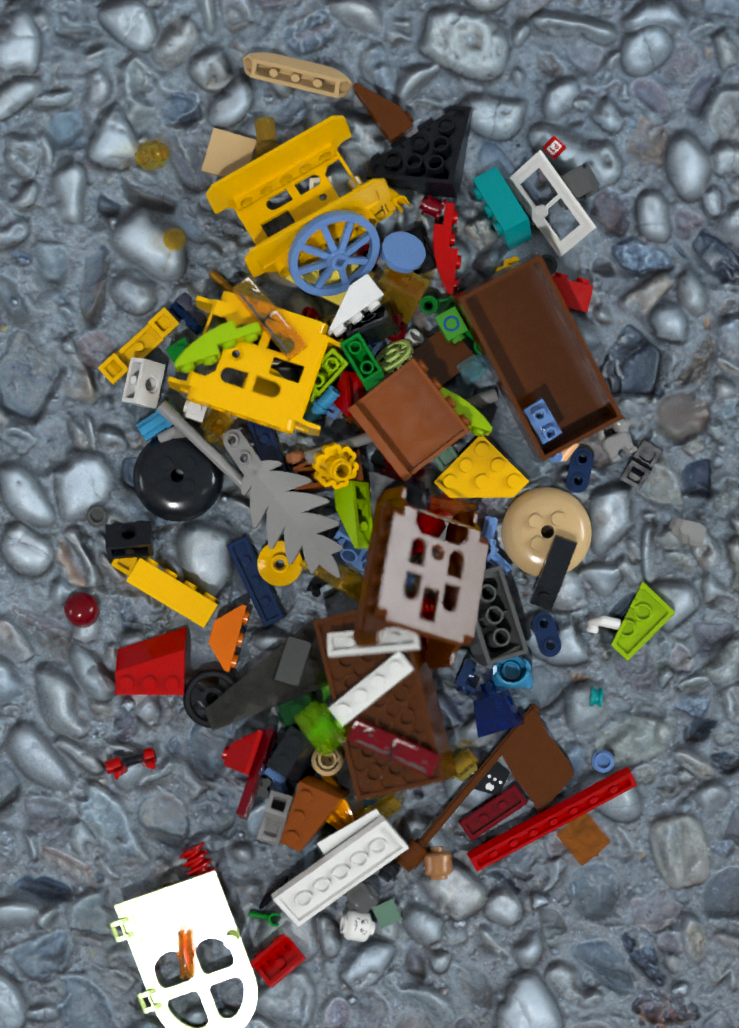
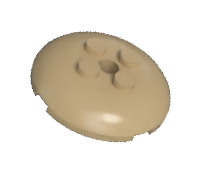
[501,487,592,577]

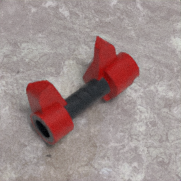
[105,747,157,780]

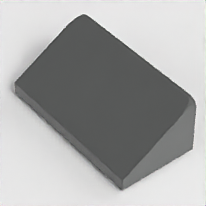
[274,636,312,687]

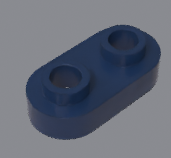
[566,448,594,493]
[532,612,561,657]

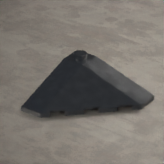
[366,105,472,198]

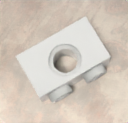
[122,357,166,409]

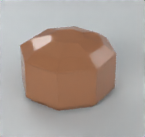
[286,451,306,465]

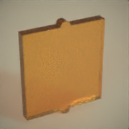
[556,813,611,866]

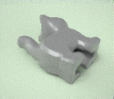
[597,417,638,463]

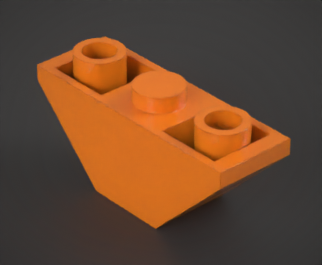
[208,605,250,672]

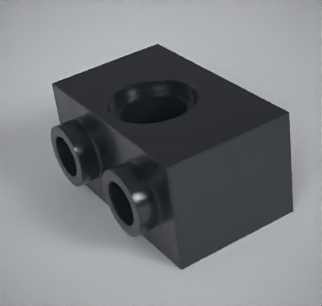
[105,520,154,559]

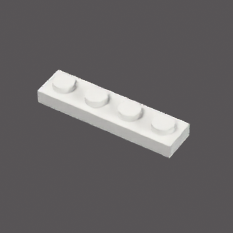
[327,627,420,658]
[328,652,414,727]

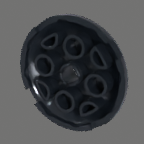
[133,437,224,522]

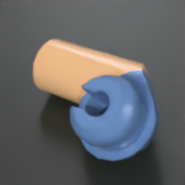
[549,443,579,462]

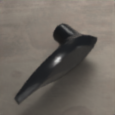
[306,571,344,597]
[259,875,289,910]

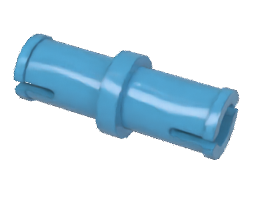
[303,385,341,424]

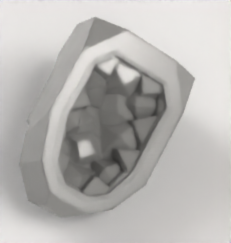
[669,518,707,548]

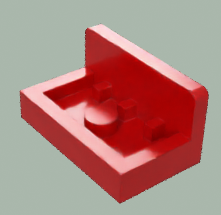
[250,934,307,988]

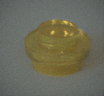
[163,228,186,251]

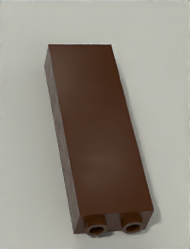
[342,330,477,445]

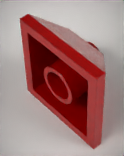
[221,728,265,775]

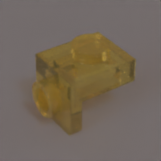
[200,410,234,447]

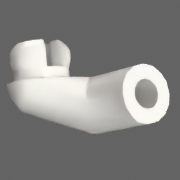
[586,616,621,634]

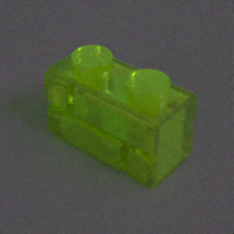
[294,701,347,756]

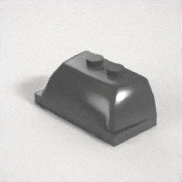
[469,565,529,666]

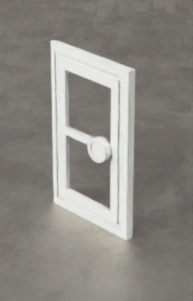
[506,150,597,258]

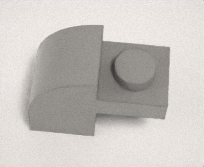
[257,790,293,846]

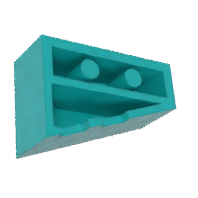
[472,167,532,251]

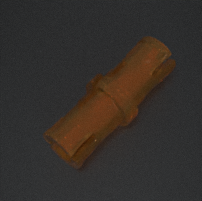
[430,497,477,516]
[177,930,195,979]

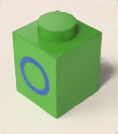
[434,306,468,344]

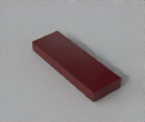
[459,784,528,841]

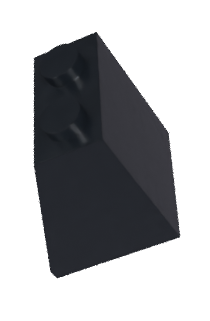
[369,463,431,517]
[266,724,326,783]

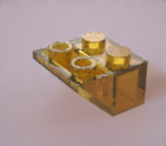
[377,266,431,325]

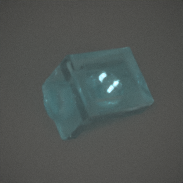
[456,355,487,387]

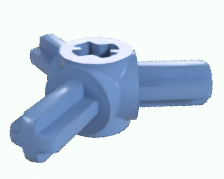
[481,516,512,575]

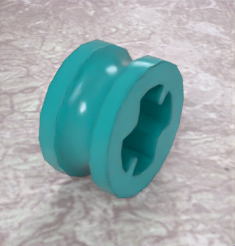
[589,686,603,708]

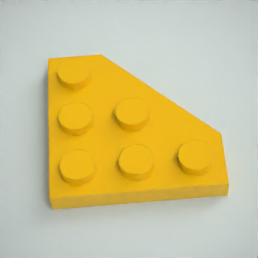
[433,436,529,498]

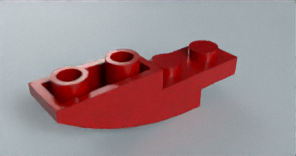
[433,202,462,297]

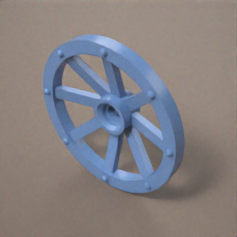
[287,210,380,296]

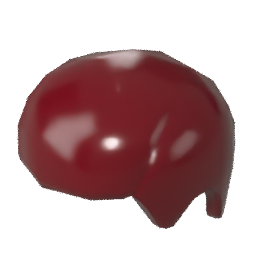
[64,592,100,628]

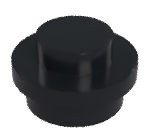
[378,863,399,882]

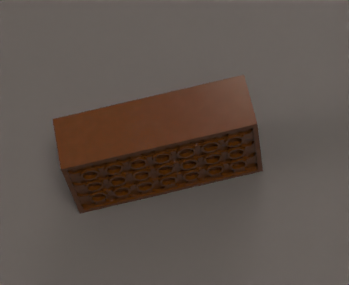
[451,254,623,461]
[313,609,456,801]

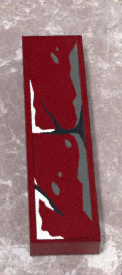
[347,718,441,777]
[236,727,277,821]

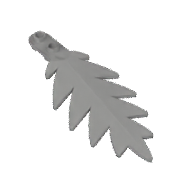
[223,429,344,578]

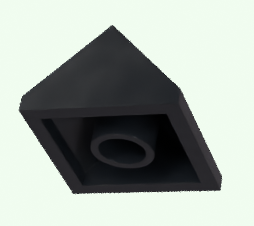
[346,301,400,346]

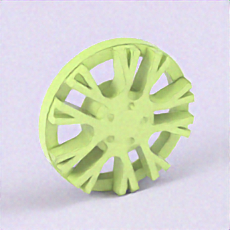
[375,339,414,374]

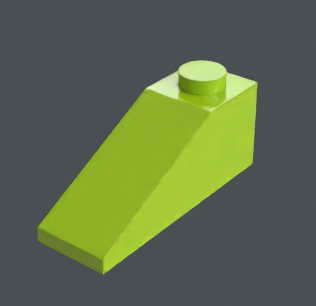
[334,481,373,550]

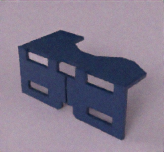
[169,292,207,335]

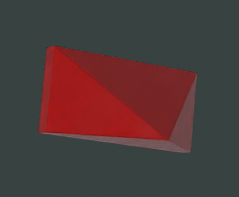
[333,371,365,417]

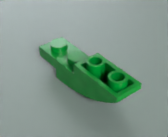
[339,332,386,393]

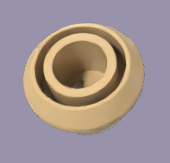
[311,745,343,776]

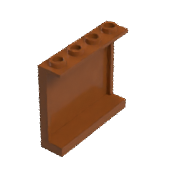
[348,357,471,482]

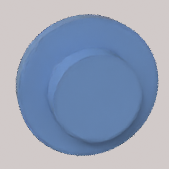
[591,750,614,773]

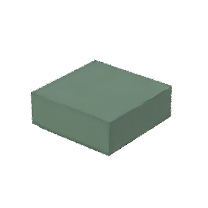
[433,446,458,473]
[373,898,402,929]

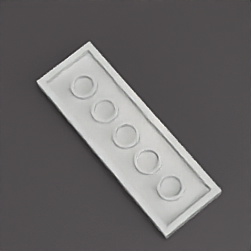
[271,815,409,927]

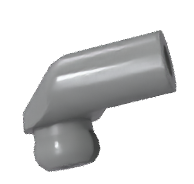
[157,426,186,443]

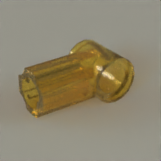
[254,117,278,158]
[354,793,402,820]

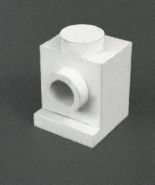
[183,400,209,424]

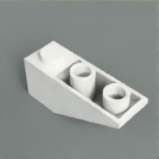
[327,274,384,337]

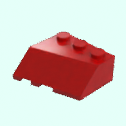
[115,627,187,695]

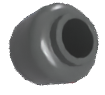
[345,881,380,914]

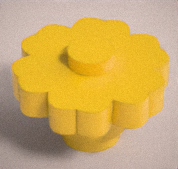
[312,442,359,489]

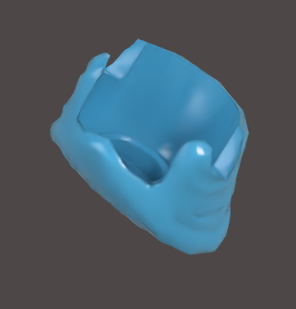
[490,656,533,692]

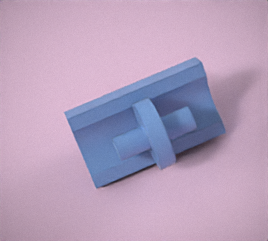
[522,398,562,444]

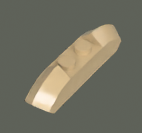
[242,52,353,98]

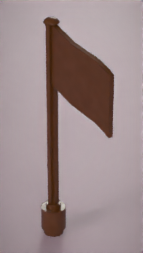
[396,704,574,872]

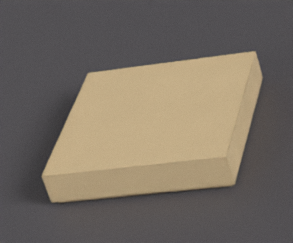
[201,128,257,178]

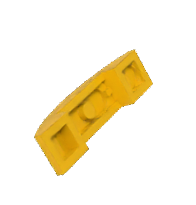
[98,307,179,385]

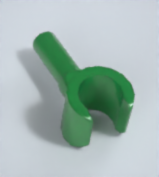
[248,911,280,926]

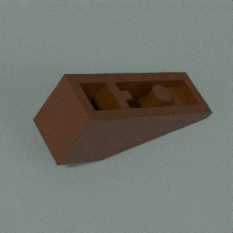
[352,83,414,145]

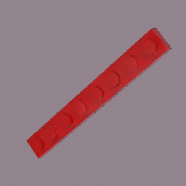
[467,766,637,872]

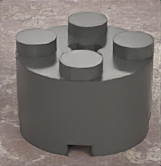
[548,162,600,211]

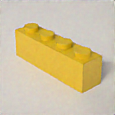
[126,557,219,628]

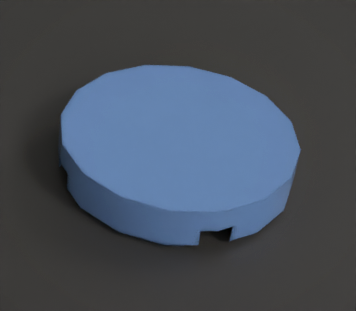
[380,231,426,273]

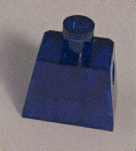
[473,681,524,738]

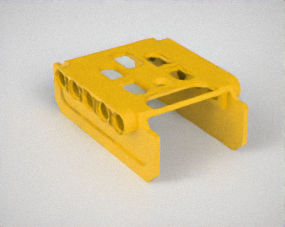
[205,115,392,278]
[167,291,345,437]

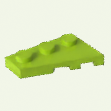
[611,581,675,662]

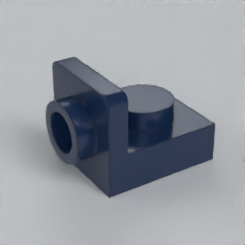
[454,659,477,696]

